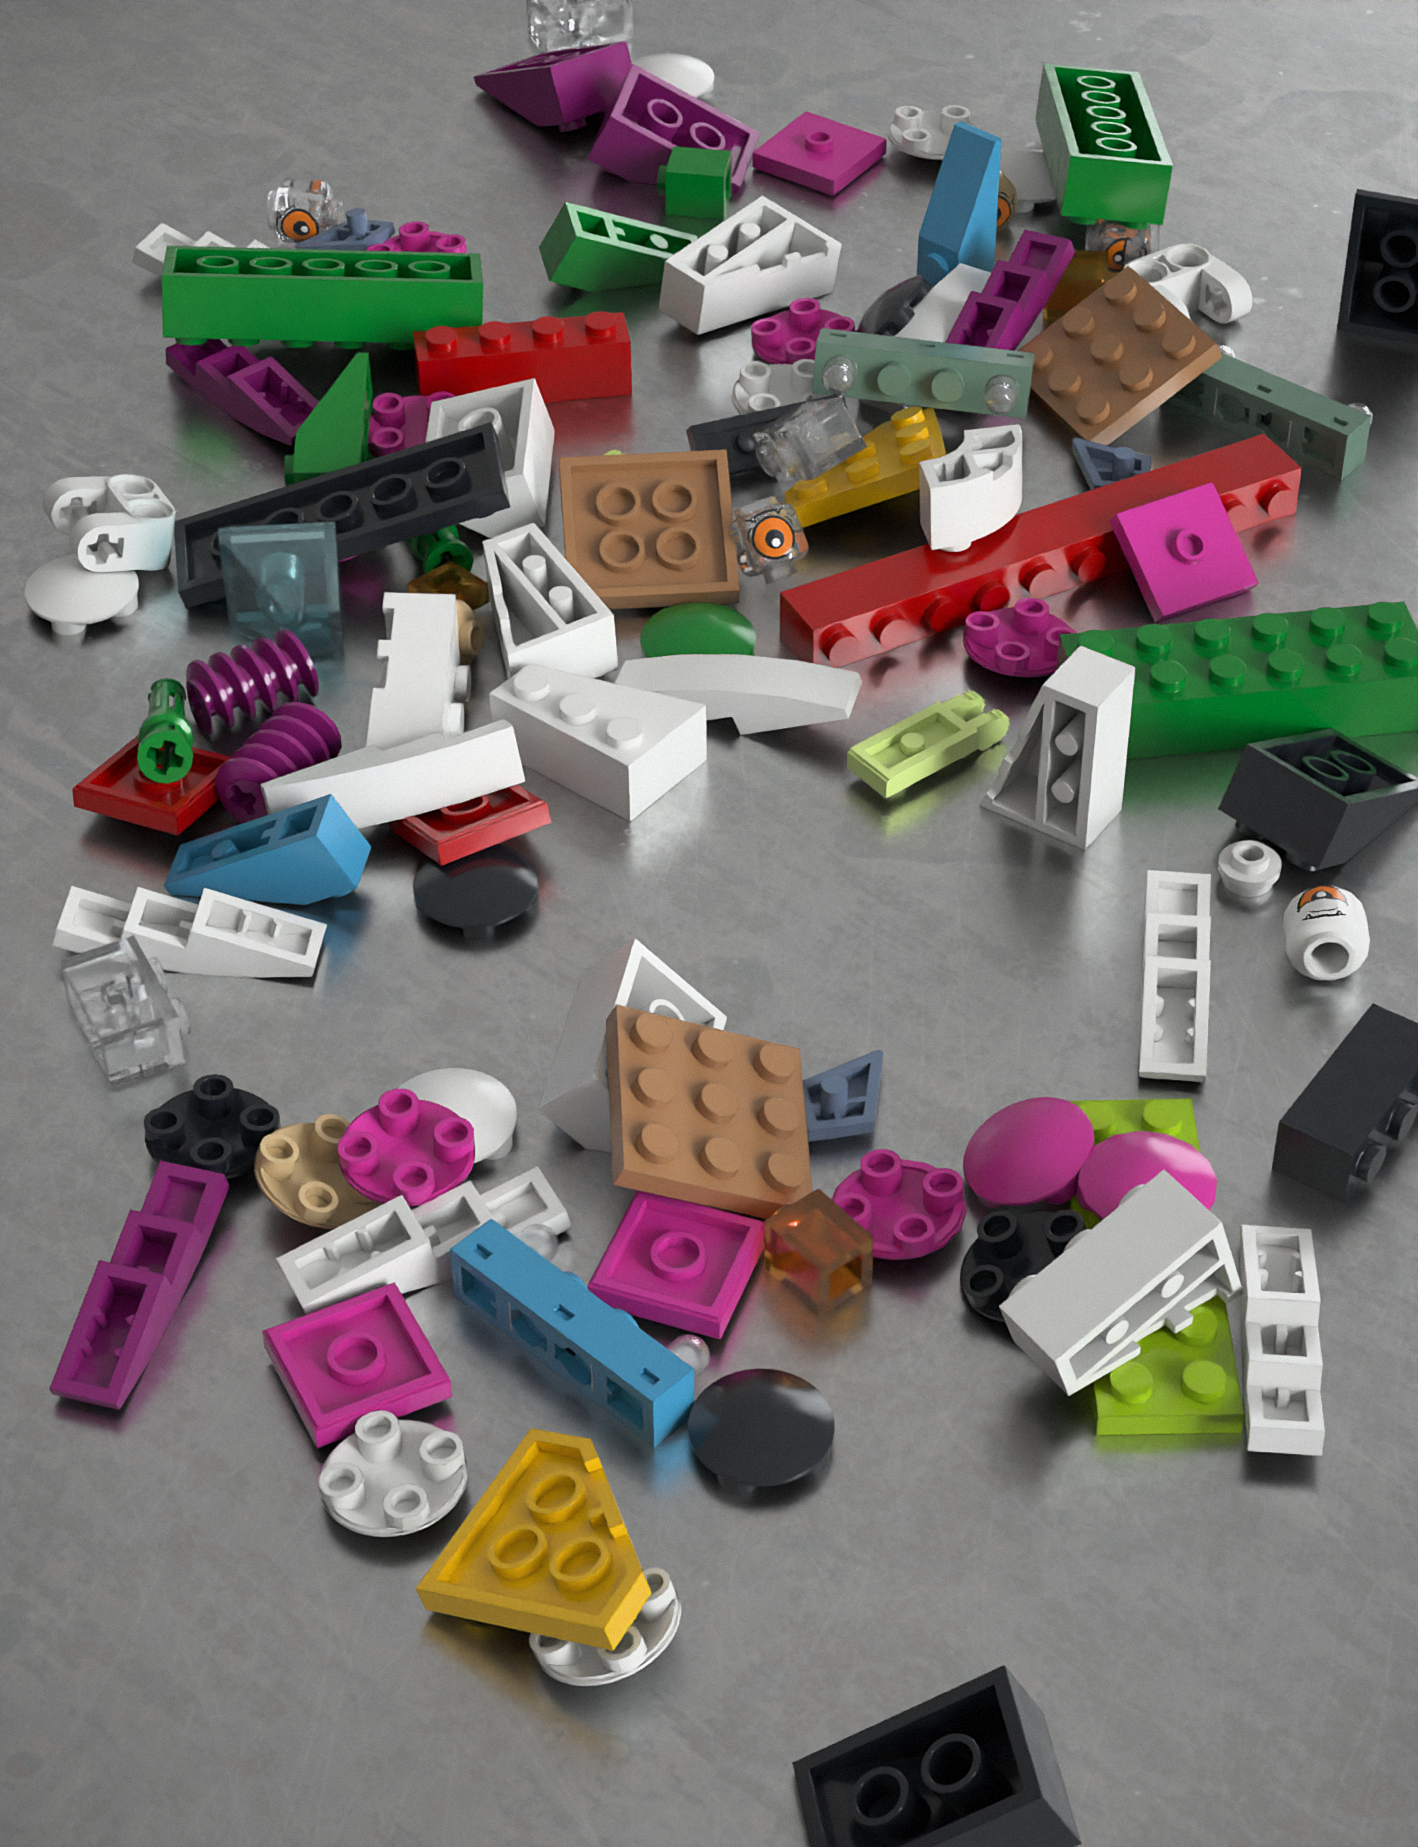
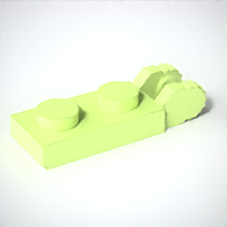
[847,690,1010,798]

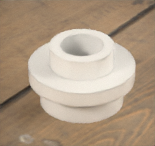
[1218,840,1281,897]

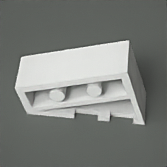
[658,196,842,335]
[482,522,618,679]
[366,592,471,751]
[979,646,1135,850]
[489,664,707,822]
[999,1170,1244,1396]

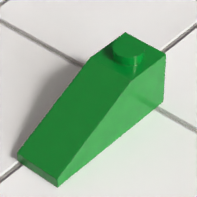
[539,202,698,292]
[284,353,373,486]

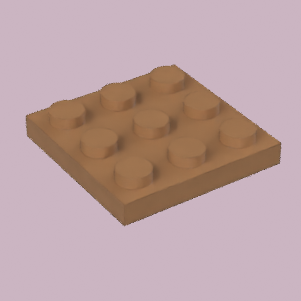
[1018,265,1223,446]
[559,450,740,609]
[606,1004,814,1227]

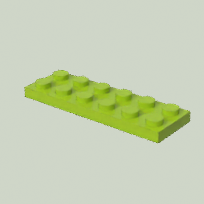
[1066,1098,1245,1436]

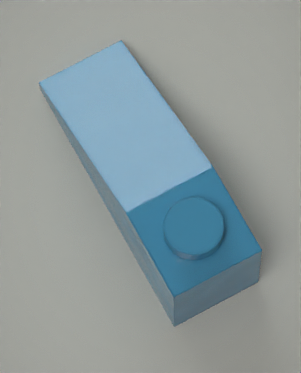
[917,121,1001,287]
[164,794,371,905]

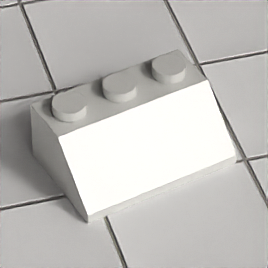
[425,378,555,538]
[538,939,727,1153]

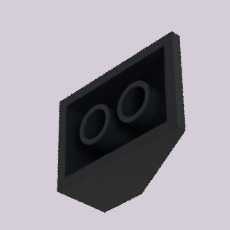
[1337,189,1418,344]
[1218,728,1418,871]
[793,1665,1082,1847]

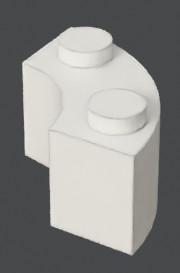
[919,424,1022,552]

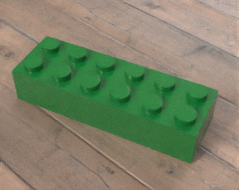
[1035,63,1173,229]
[162,246,483,350]
[1057,601,1418,760]

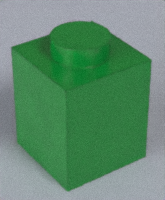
[657,146,732,220]

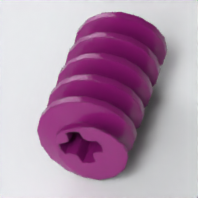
[186,629,319,736]
[215,702,342,824]

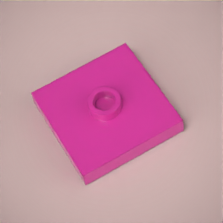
[752,111,887,196]
[1110,482,1259,623]
[587,1190,768,1340]
[262,1282,452,1448]

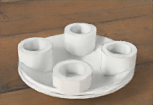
[632,53,714,98]
[887,105,978,160]
[1000,149,1056,213]
[732,359,830,415]
[24,554,139,635]
[398,1068,517,1163]
[319,1410,468,1537]
[529,1567,681,1686]

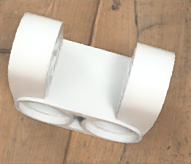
[1124,244,1252,324]
[43,474,176,572]

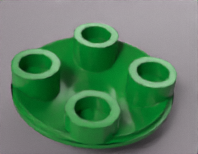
[640,602,756,658]

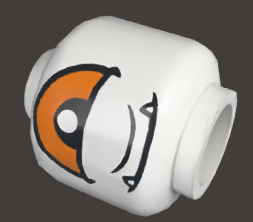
[1283,886,1370,981]

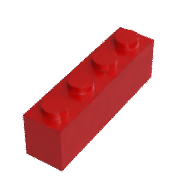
[413,311,632,403]

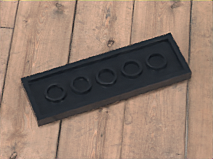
[174,422,511,608]

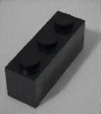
[1272,1003,1418,1203]

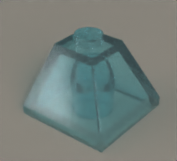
[218,522,345,658]

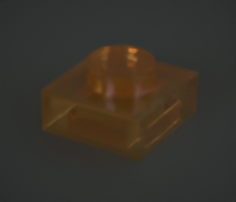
[407,560,490,610]

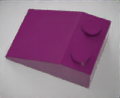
[473,41,632,132]
[587,64,760,194]

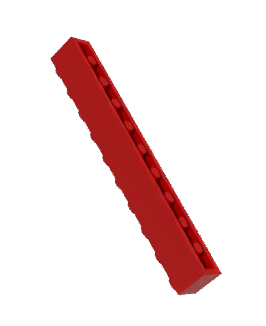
[779,434,1302,668]

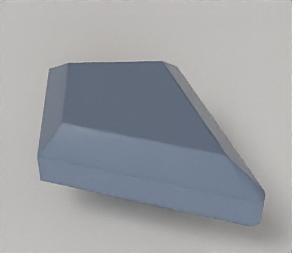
[295,208,395,251]
[1072,438,1151,490]
[803,1050,883,1142]

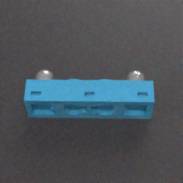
[450,1218,710,1448]

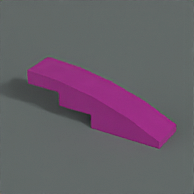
[945,229,1075,351]
[166,339,319,446]
[49,1161,230,1410]

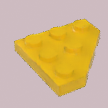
[784,406,947,530]
[415,1428,651,1651]

